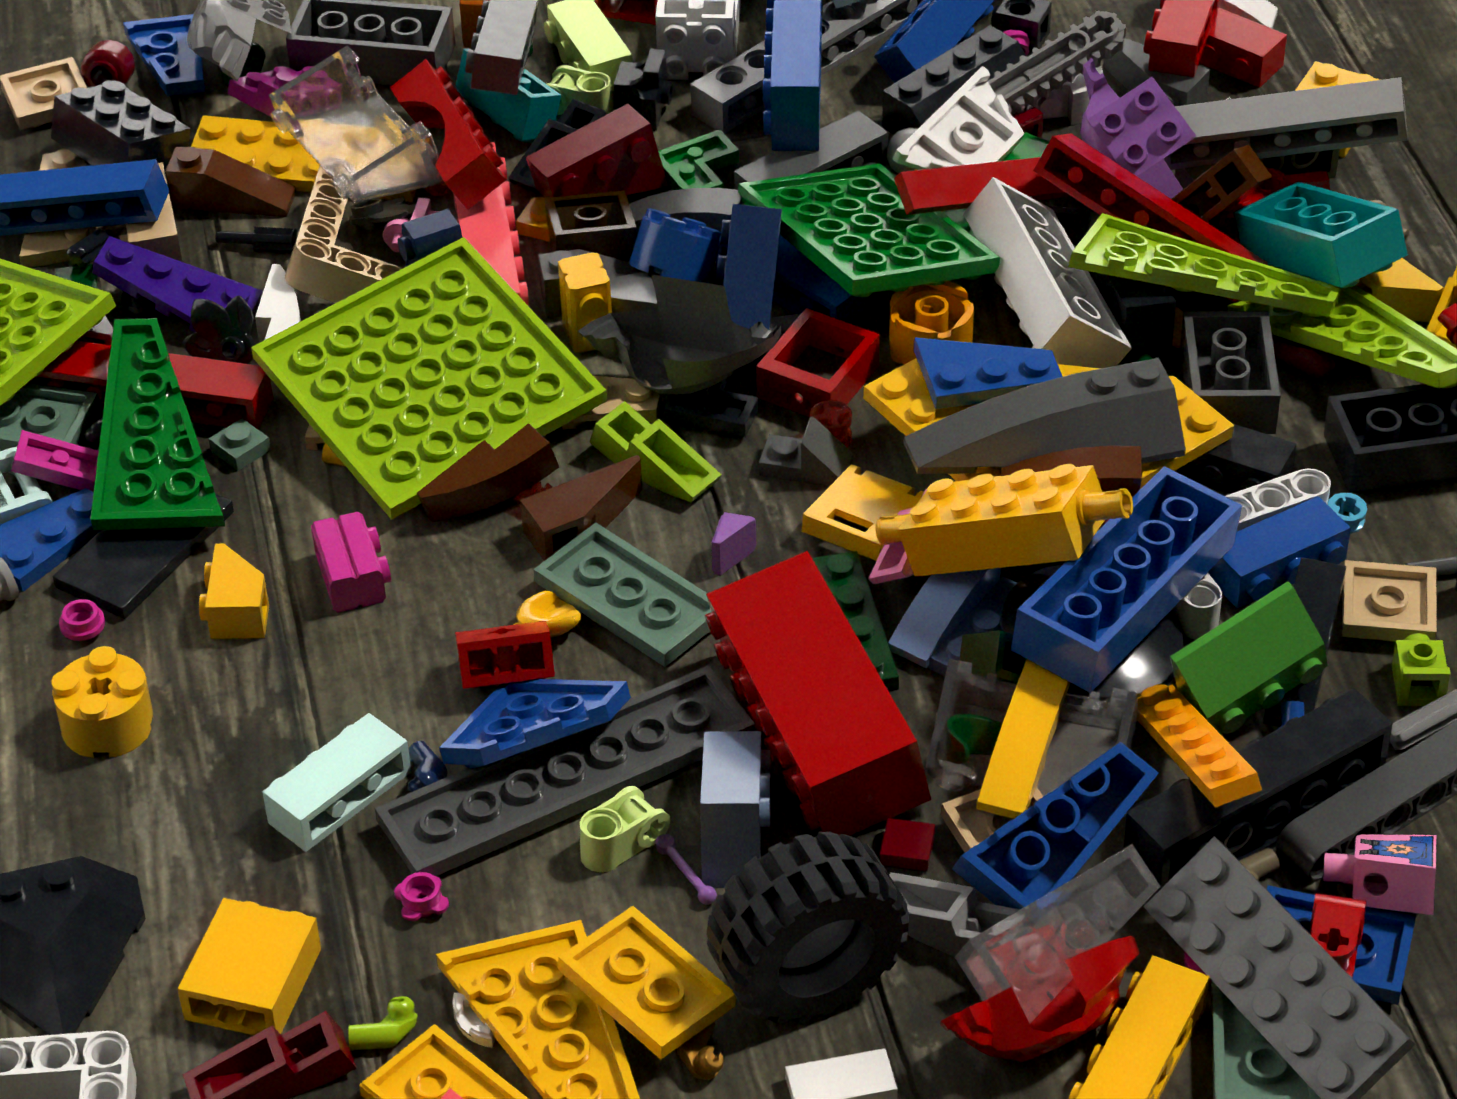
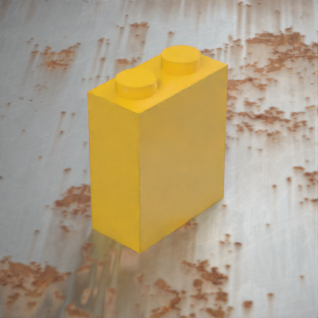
[177,898,321,1035]

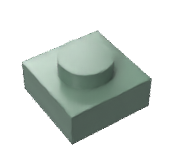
[209,418,271,471]

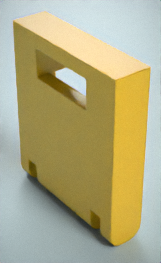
[802,464,924,561]

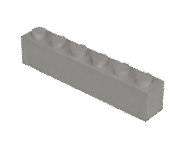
[1164,77,1408,170]

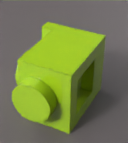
[1392,633,1451,706]

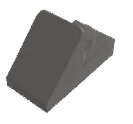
[759,417,853,486]

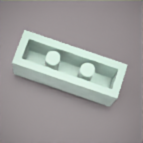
[262,713,411,852]

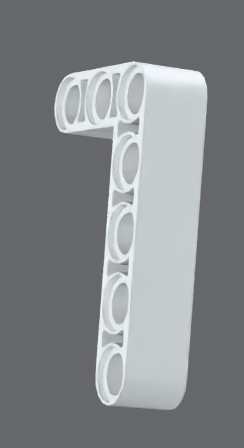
[1172,468,1331,639]
[0,1031,137,1099]

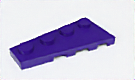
[92,236,263,354]

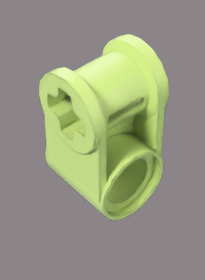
[546,65,614,115]
[580,786,671,872]

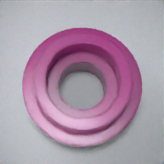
[59,599,105,641]

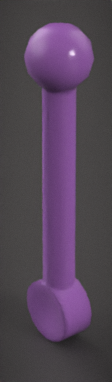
[655,834,717,905]

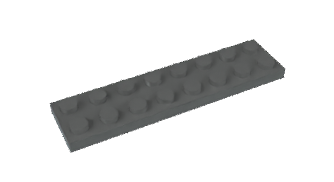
[375,665,755,876]

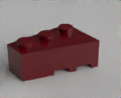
[526,104,669,198]

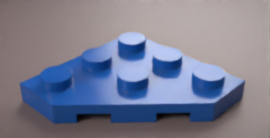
[439,679,631,768]

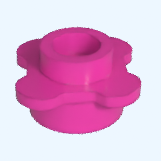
[394,872,449,921]

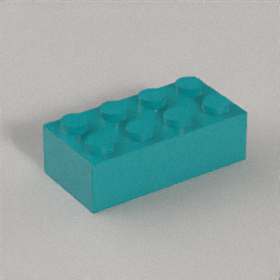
[1233,182,1408,288]

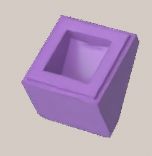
[711,512,756,575]

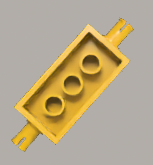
[875,464,1133,577]

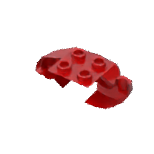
[940,924,1139,1062]

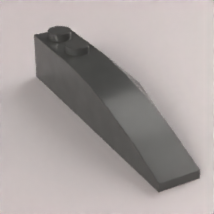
[903,358,1186,474]

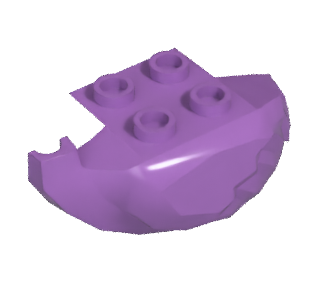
[1080,58,1197,199]

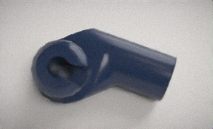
[408,740,447,793]

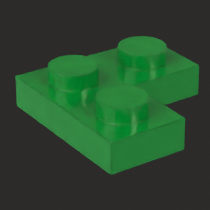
[659,129,739,190]

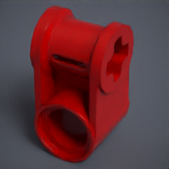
[1310,893,1366,978]

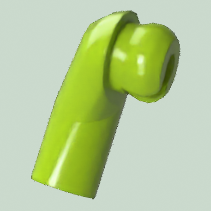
[348,996,418,1051]

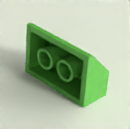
[1170,581,1328,735]

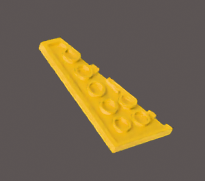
[436,920,640,1099]

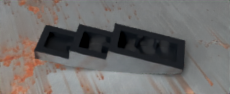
[1263,557,1347,727]

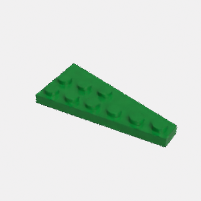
[90,318,225,531]

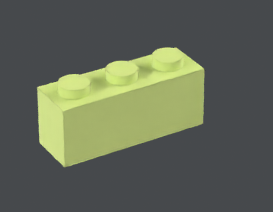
[544,0,632,91]

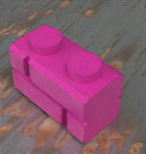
[311,511,391,613]

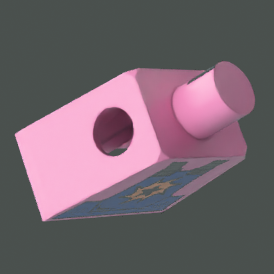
[1323,834,1436,915]

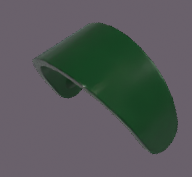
[944,714,1002,764]

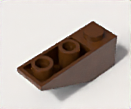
[520,455,642,561]

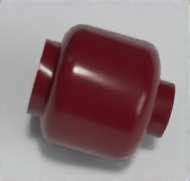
[80,40,135,88]

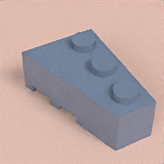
[700,731,771,888]

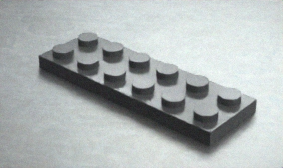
[1143,836,1416,1099]

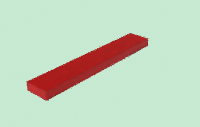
[894,157,1070,215]

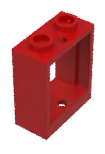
[756,308,880,425]

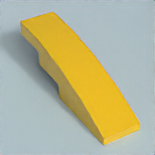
[976,659,1071,819]

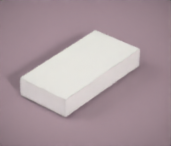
[785,1048,898,1099]

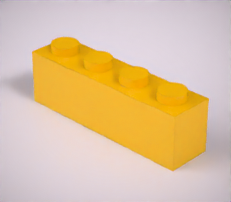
[1069,955,1210,1099]

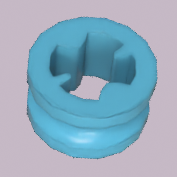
[1328,493,1367,534]

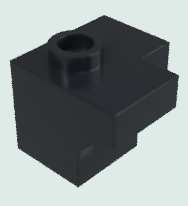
[613,48,673,131]

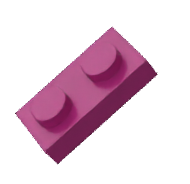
[11,430,99,492]

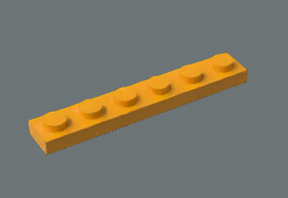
[1130,684,1262,807]

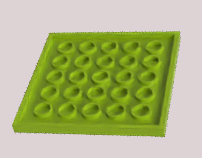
[251,237,607,520]

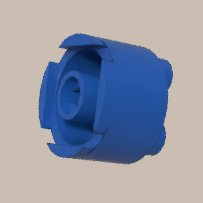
[629,208,721,283]

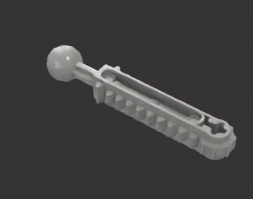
[886,11,1126,174]

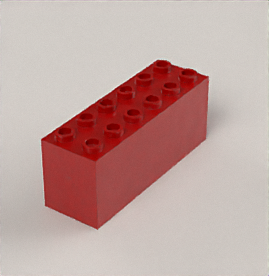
[705,551,931,836]

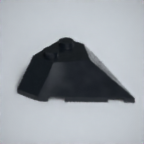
[0,856,146,1035]

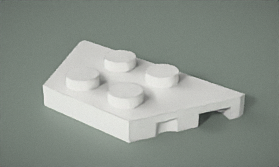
[892,66,1025,170]

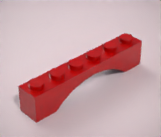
[390,59,506,210]

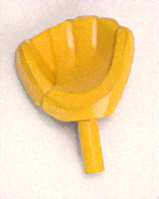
[513,591,581,638]

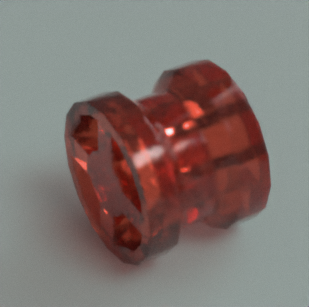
[809,400,852,448]

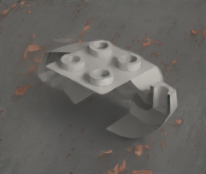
[187,0,291,81]

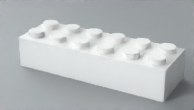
[963,177,1132,369]

